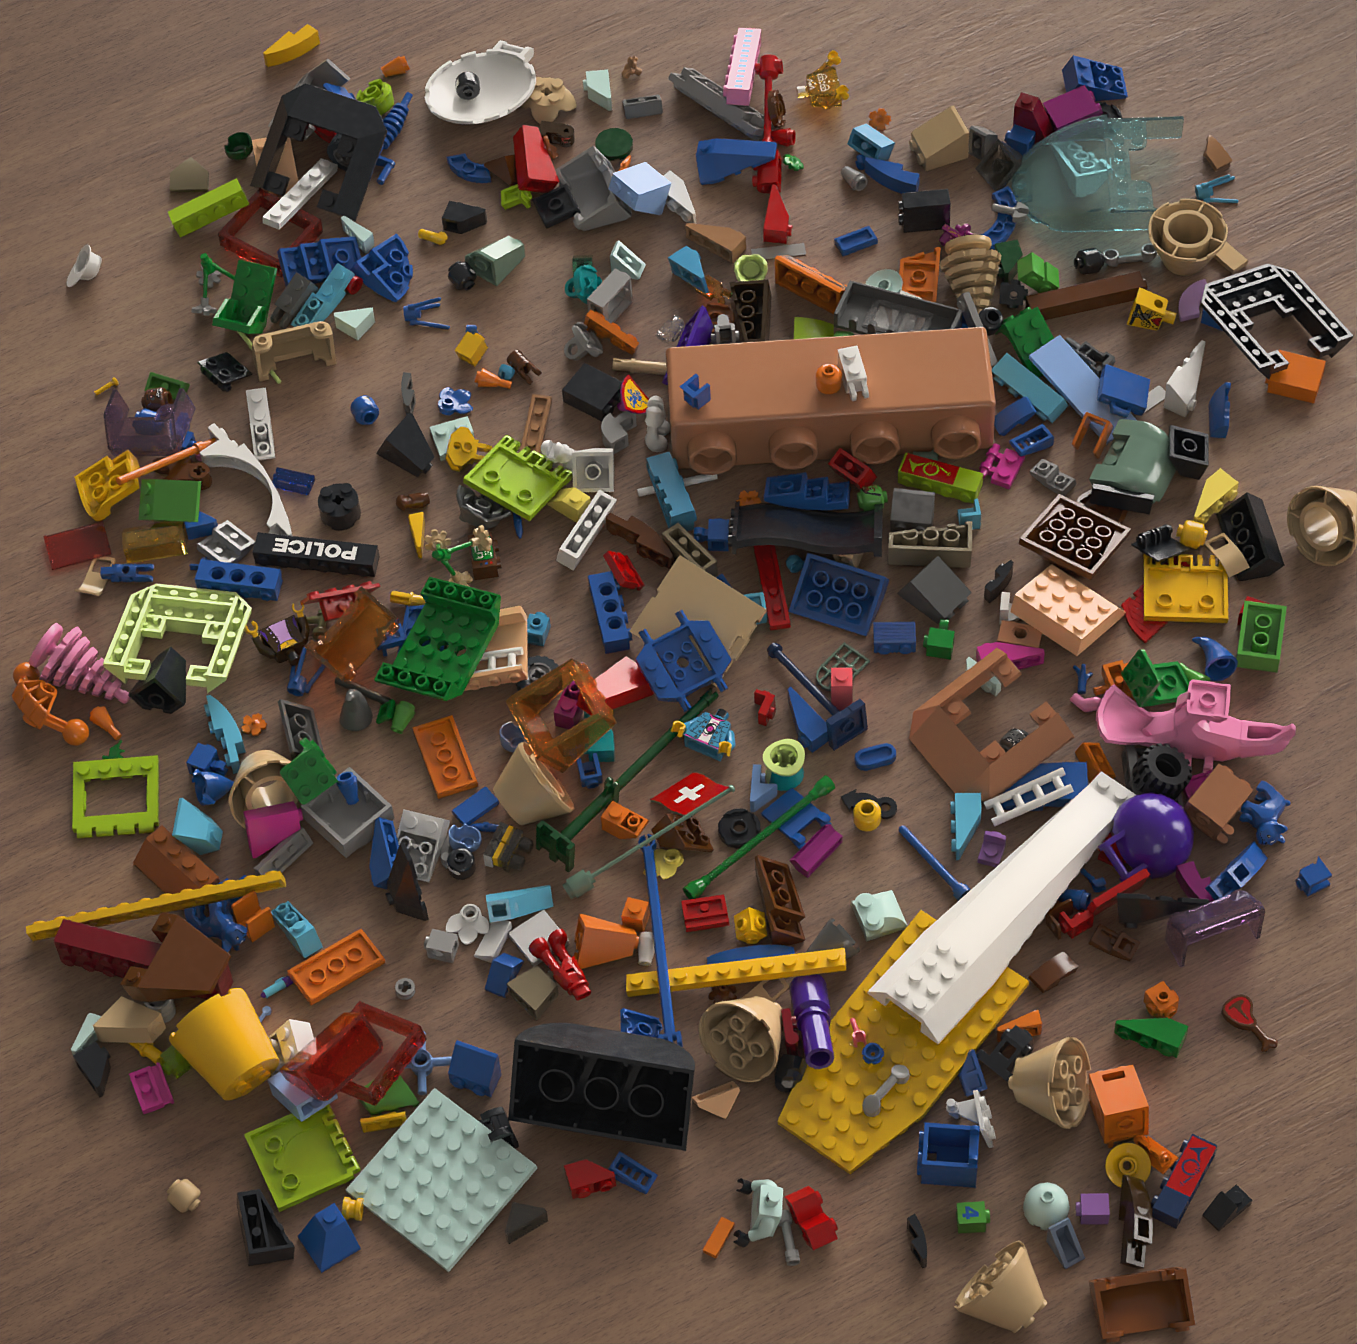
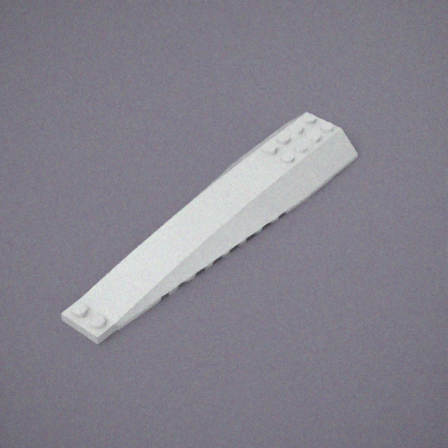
[868,771,1136,1044]

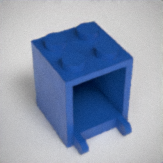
[917,1122,980,1188]

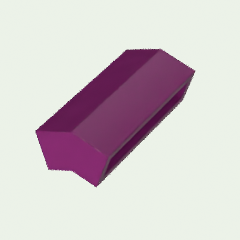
[789,824,843,878]

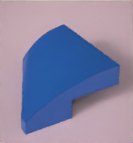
[1208,382,1231,438]

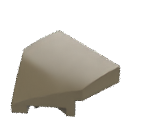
[170,157,209,192]

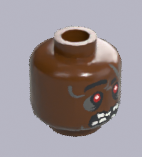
[141,387,173,413]

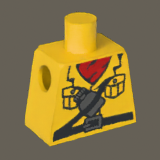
[1127,287,1177,330]

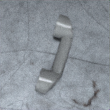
[1103,243,1157,267]
[862,1064,910,1117]

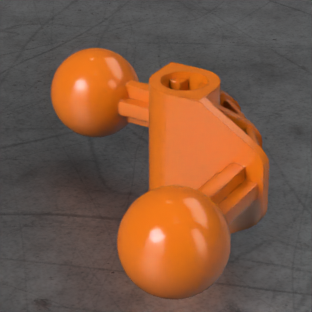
[12,662,89,746]

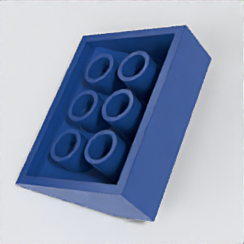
[788,553,890,637]

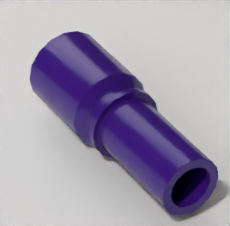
[789,974,834,1069]

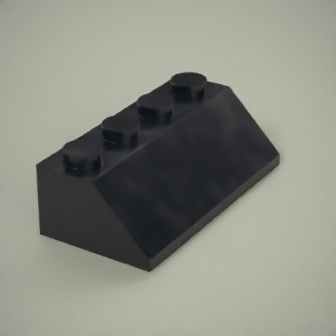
[1216,492,1285,581]

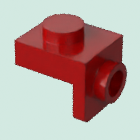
[754,689,776,726]

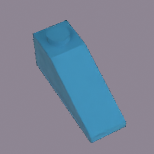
[668,246,709,294]

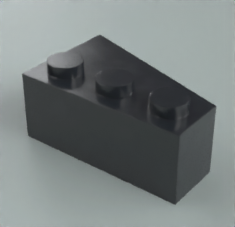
[236,1189,295,1266]

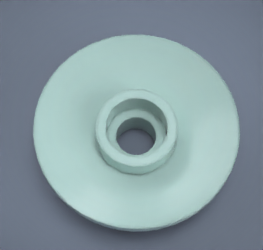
[865,269,903,293]

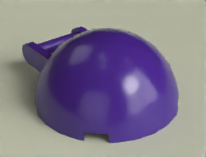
[1098,793,1194,882]

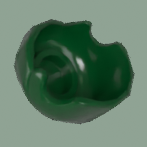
[224,132,253,161]

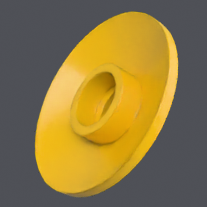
[1105,1143,1151,1188]

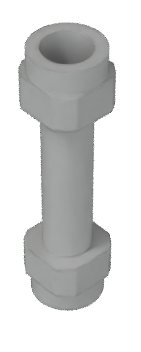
[778,1210,800,1266]

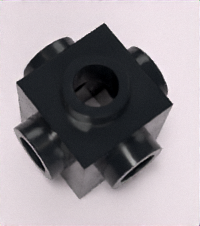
[999,279,1028,308]

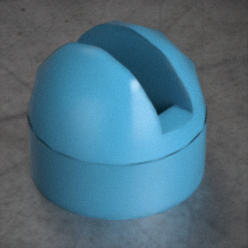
[498,364,515,381]
[786,555,804,573]

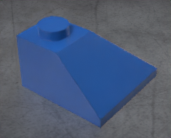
[298,1203,361,1273]

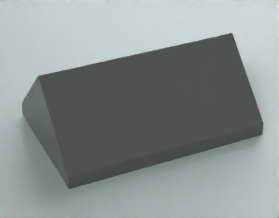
[278,699,324,760]

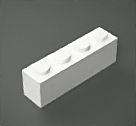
[556,490,617,571]

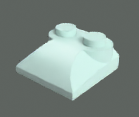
[851,890,908,941]

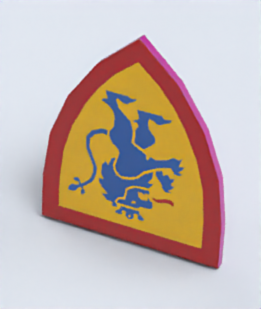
[617,374,649,414]

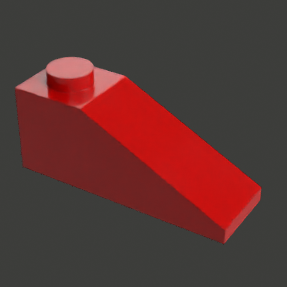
[763,185,793,244]

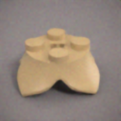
[521,77,577,124]

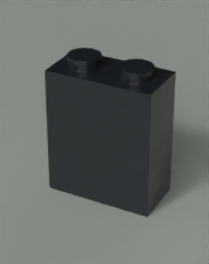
[898,189,951,233]
[562,363,622,422]

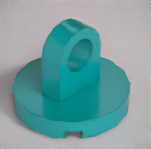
[565,265,602,304]

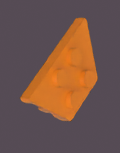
[899,247,941,302]

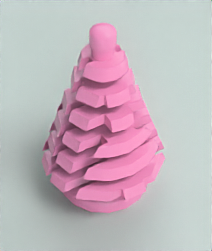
[29,623,130,704]

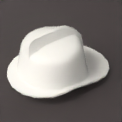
[67,244,102,287]

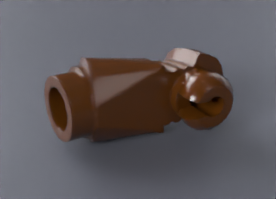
[396,492,430,511]

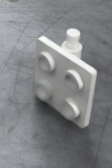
[946,1090,996,1148]

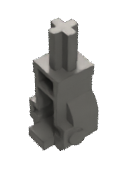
[1065,337,1116,379]

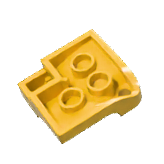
[74,450,140,521]

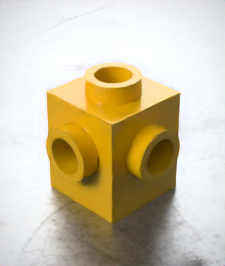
[734,907,767,945]

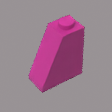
[243,801,303,858]

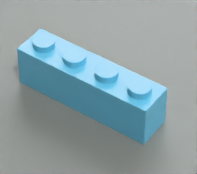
[992,353,1069,423]

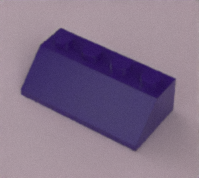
[662,305,714,386]

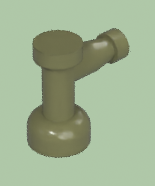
[306,610,329,641]

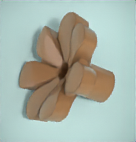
[622,56,642,79]

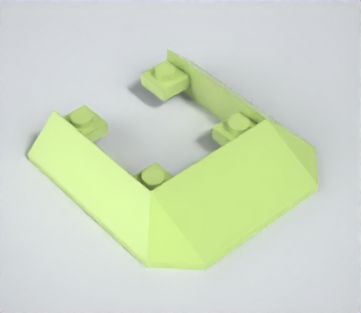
[103,584,252,694]

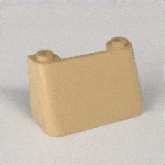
[252,321,336,382]

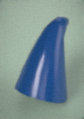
[1192,637,1238,682]

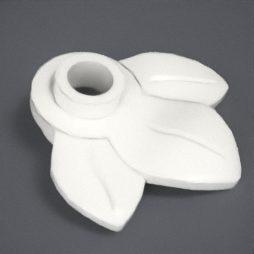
[446,904,490,945]

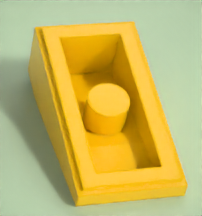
[408,512,425,559]

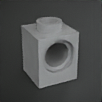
[424,929,459,963]

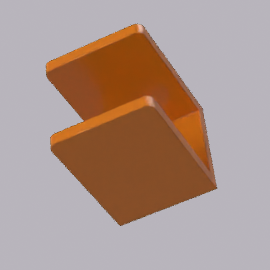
[1072,412,1113,459]
[231,890,275,943]

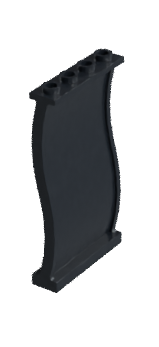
[728,501,883,557]

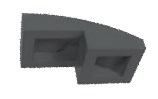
[401,372,416,415]

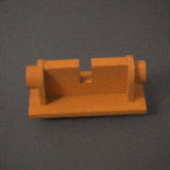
[1133,1135,1179,1175]

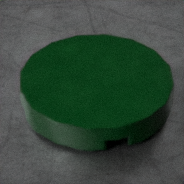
[595,128,633,161]

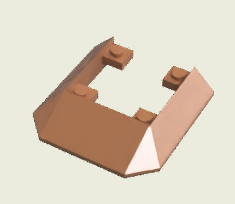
[909,648,1075,802]

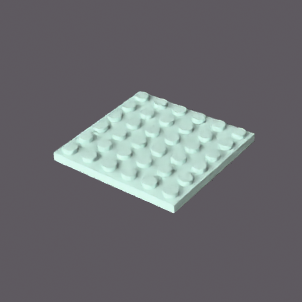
[346,1088,537,1272]

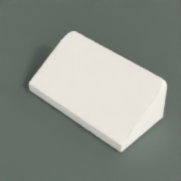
[474,920,512,963]

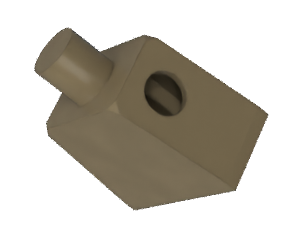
[507,966,559,1021]

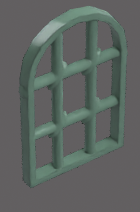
[816,642,870,691]

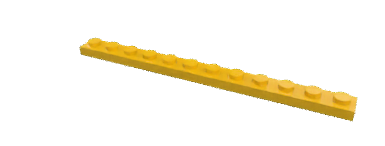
[26,871,286,941]

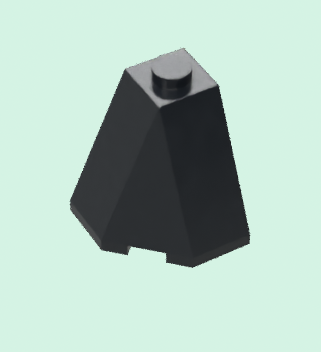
[376,412,435,477]
[128,647,186,714]

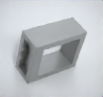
[587,268,633,323]

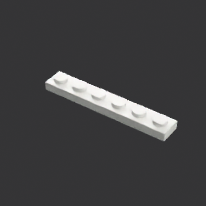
[263,158,338,230]

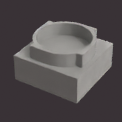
[301,767,395,858]

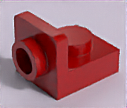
[1058,909,1094,939]

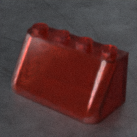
[279,1012,383,1101]

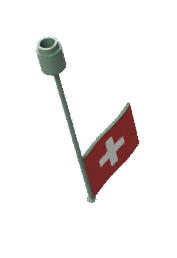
[562,773,735,899]

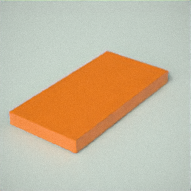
[412,715,478,799]
[287,929,385,1006]

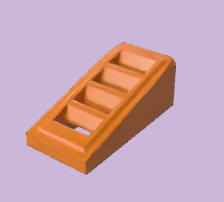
[996,1010,1042,1042]

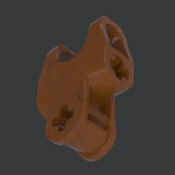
[153,456,213,490]

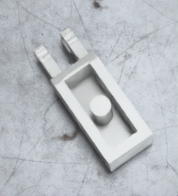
[837,346,869,401]

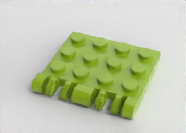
[463,435,573,521]

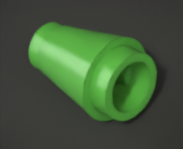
[391,701,415,734]

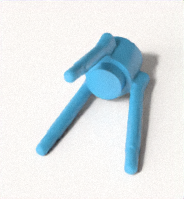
[1195,174,1238,203]

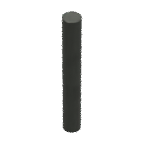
[335,676,392,704]

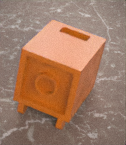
[1089,1065,1149,1148]

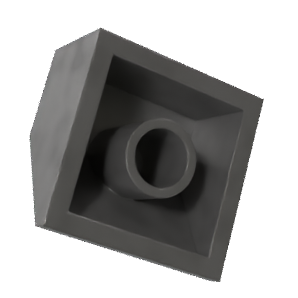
[890,488,935,532]

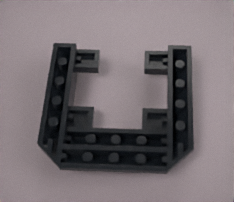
[250,83,387,221]
[1201,264,1353,379]

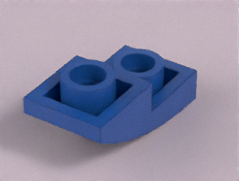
[994,396,1037,436]

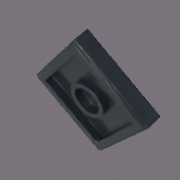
[532,183,581,229]

